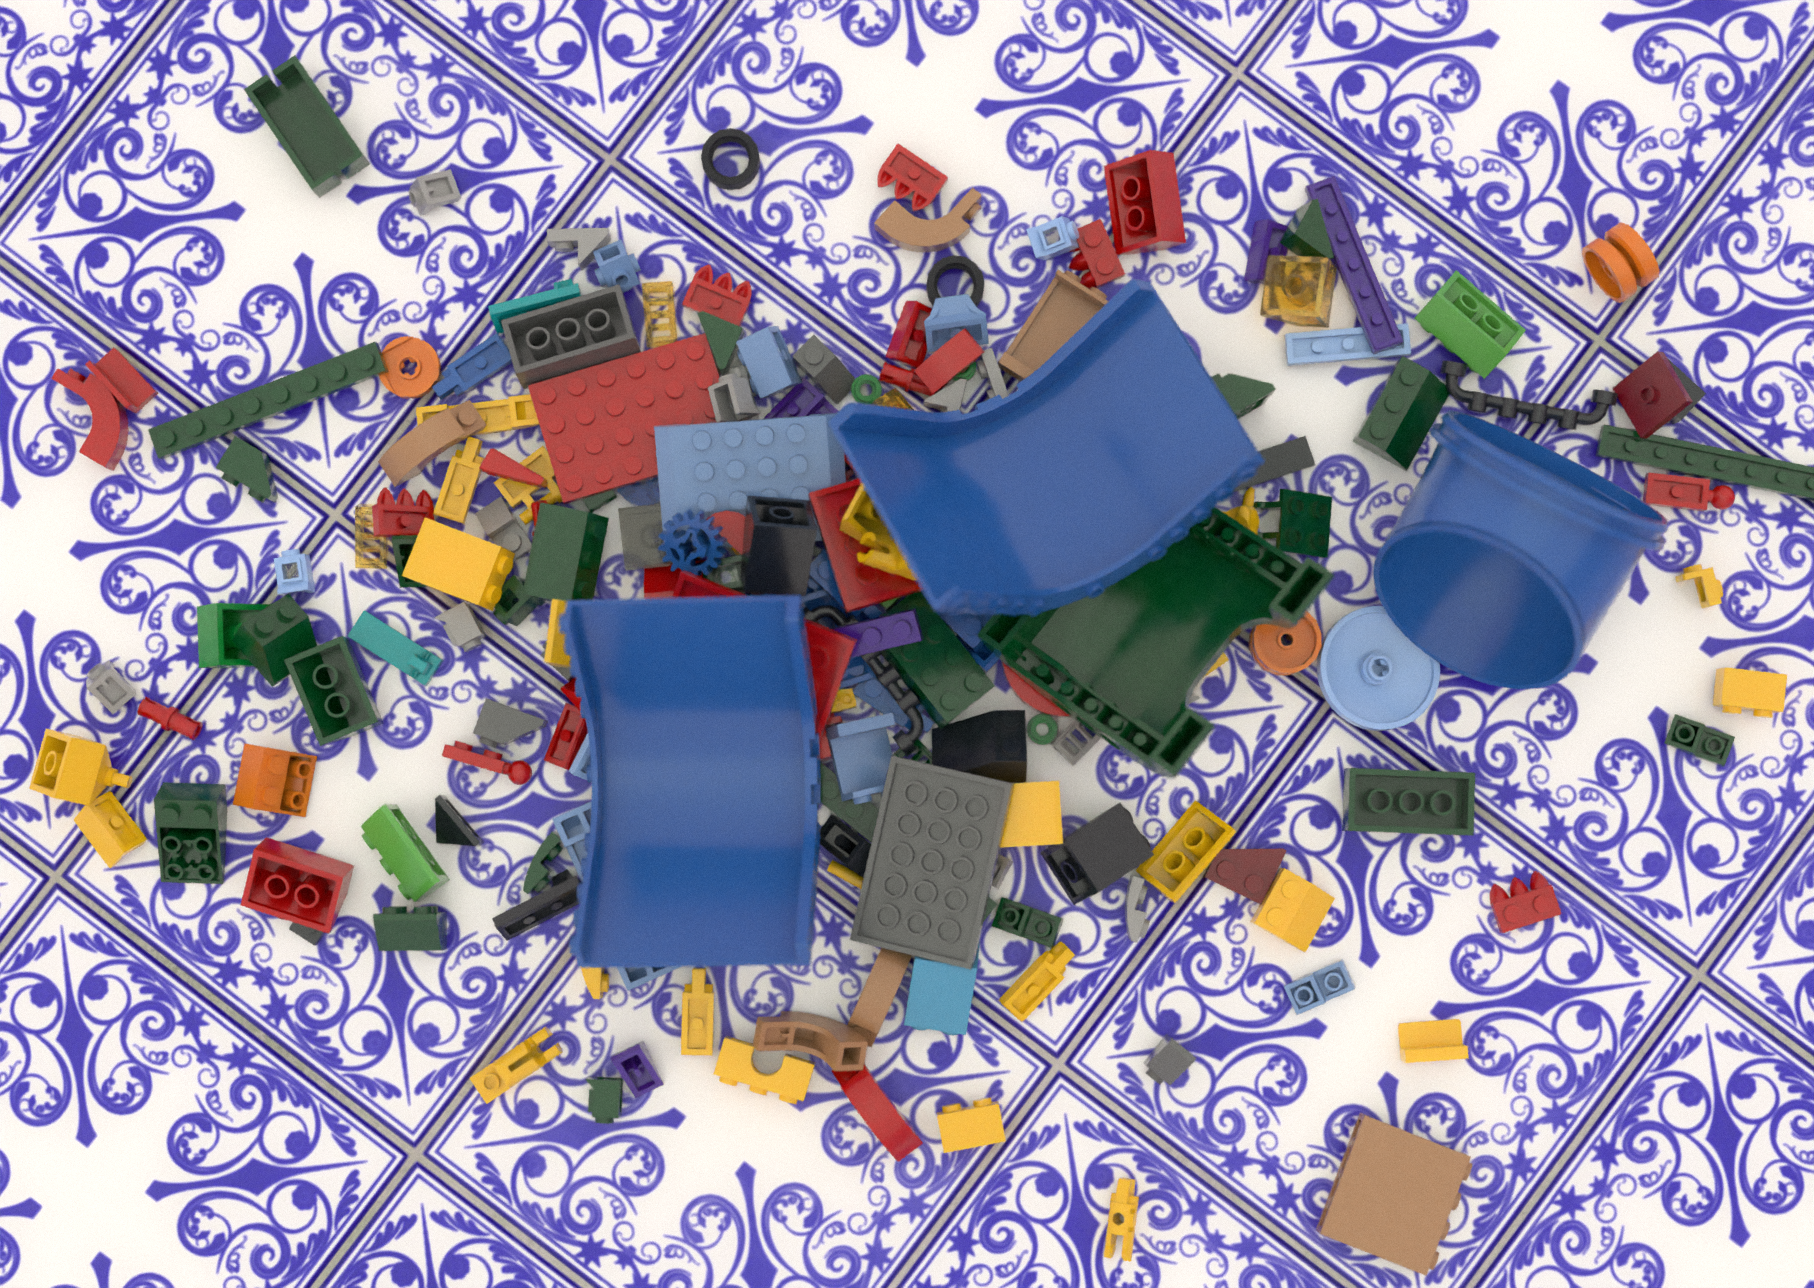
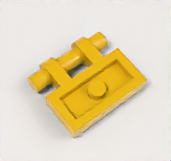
[493,446,563,525]

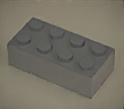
[501,284,641,389]

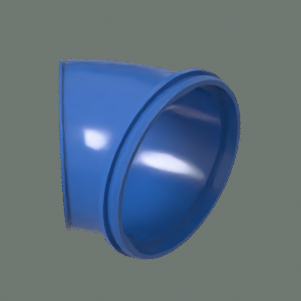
[1373,411,1668,689]

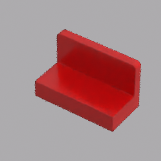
[85,347,158,414]

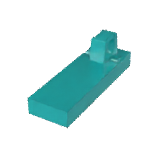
[488,279,582,334]
[348,610,444,686]

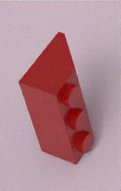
[1104,150,1186,256]
[240,837,354,934]

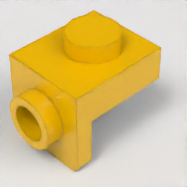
[1675,564,1723,609]

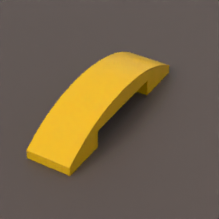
[416,394,539,436]

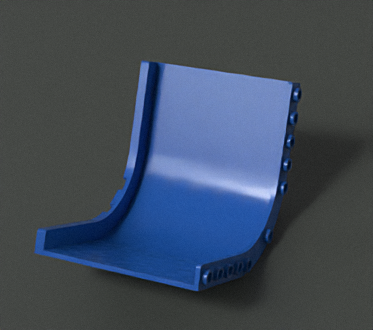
[828,279,1265,616]
[559,595,821,968]

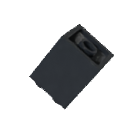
[740,496,817,596]
[1040,802,1154,905]

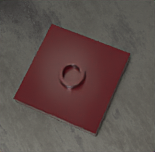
[1612,351,1693,439]

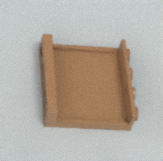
[998,270,1109,382]
[1316,1112,1472,1276]

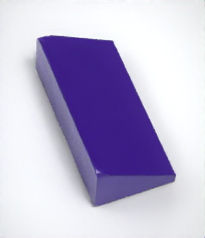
[1244,219,1288,287]

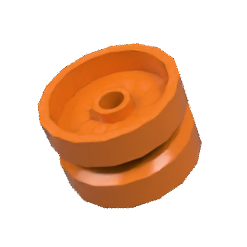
[1582,222,1660,303]
[1249,612,1322,676]

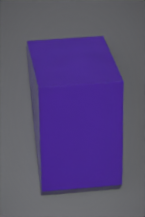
[611,1041,664,1098]

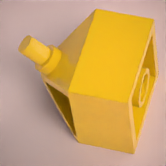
[29,728,132,806]

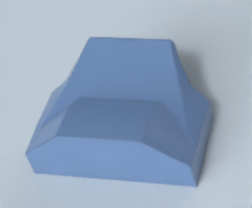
[924,294,989,352]

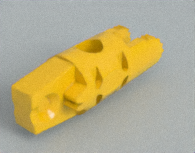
[1104,1177,1139,1262]

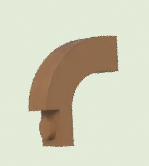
[874,187,982,252]
[378,400,486,487]
[848,948,912,1048]
[753,1011,868,1071]

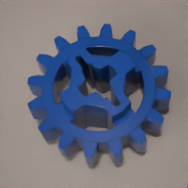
[658,509,727,576]

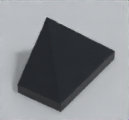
[435,795,484,846]

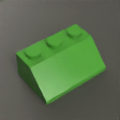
[1414,270,1526,379]
[361,804,450,902]

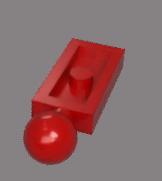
[1643,472,1735,511]
[441,740,532,785]

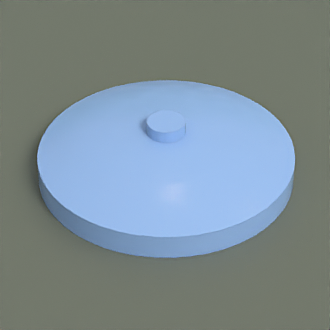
[1317,606,1440,731]

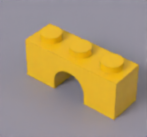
[714,1036,816,1104]

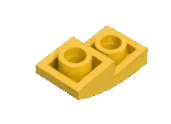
[581,968,610,999]

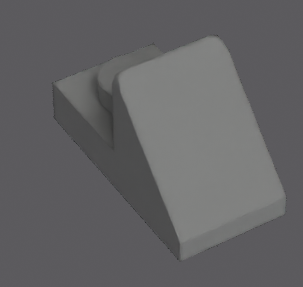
[547,228,612,270]
[923,379,967,412]
[475,497,532,562]

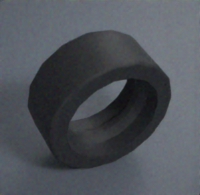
[701,128,760,190]
[926,255,985,307]

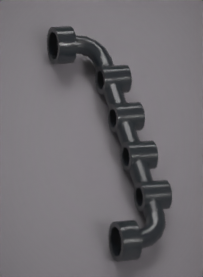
[1440,361,1618,430]
[803,605,924,756]

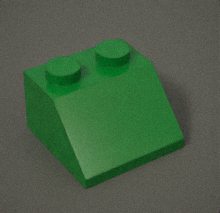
[197,603,271,668]

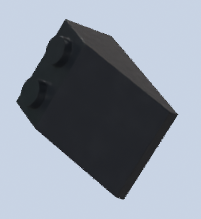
[932,710,1027,783]

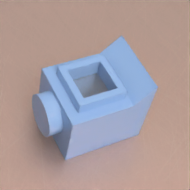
[1026,216,1079,261]
[274,549,315,597]

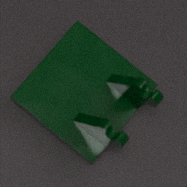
[1253,489,1332,558]

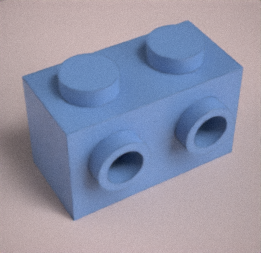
[736,326,802,399]

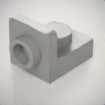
[409,169,461,216]
[86,660,136,714]

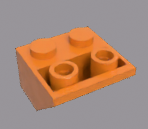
[233,743,317,817]

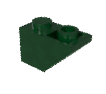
[216,436,278,503]

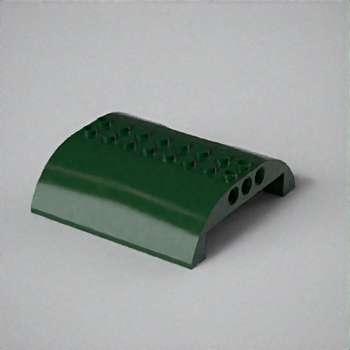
[977,507,1335,779]

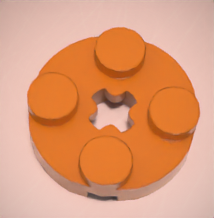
[379,336,441,399]

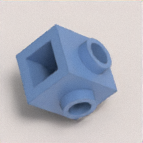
[593,240,641,292]

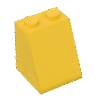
[402,518,516,611]
[1000,781,1063,848]

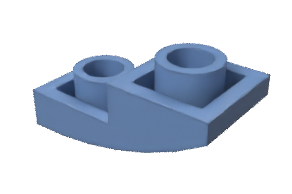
[1284,959,1356,1015]

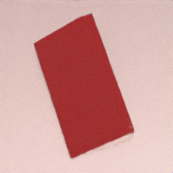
[886,301,932,369]
[544,703,588,770]

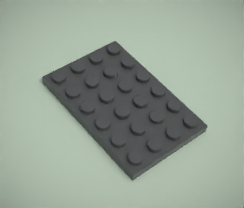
[850,756,1014,970]

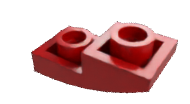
[914,328,985,394]

